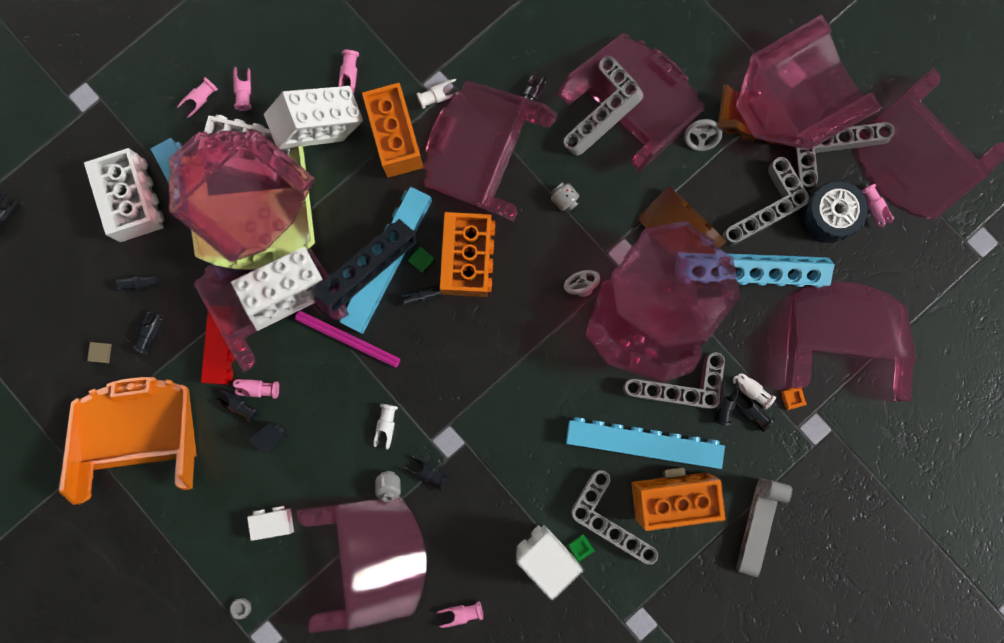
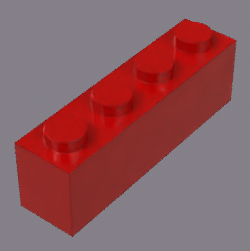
[201,306,239,385]

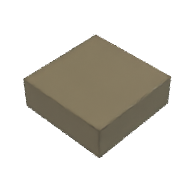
[88,342,112,363]
[662,467,686,478]

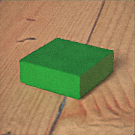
[408,247,435,274]
[567,534,595,562]

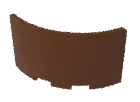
[718,84,795,146]
[638,186,727,271]

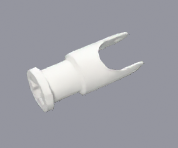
[416,79,460,109]
[733,373,776,410]
[374,404,398,449]

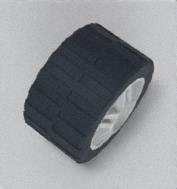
[801,180,868,243]

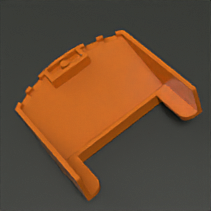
[60,377,197,505]

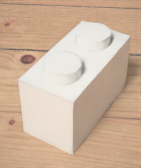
[247,506,294,541]

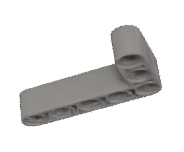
[564,56,643,156]
[795,122,894,191]
[722,157,809,246]
[623,353,725,409]
[571,470,658,564]
[736,478,792,577]

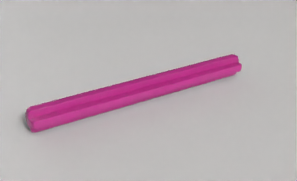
[295,311,400,367]

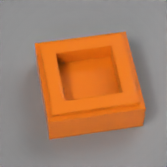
[781,386,807,410]

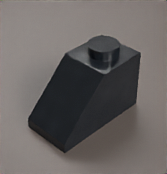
[249,423,288,454]

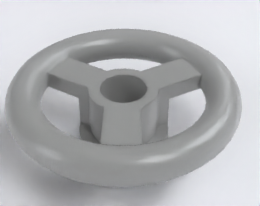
[684,119,722,151]
[563,270,600,297]

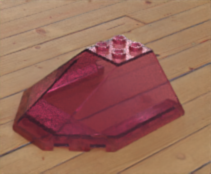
[736,14,882,150]
[169,129,315,262]

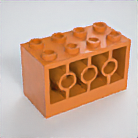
[362,82,424,178]
[440,212,495,297]
[631,472,725,531]

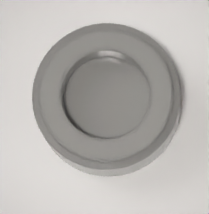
[230,598,251,619]

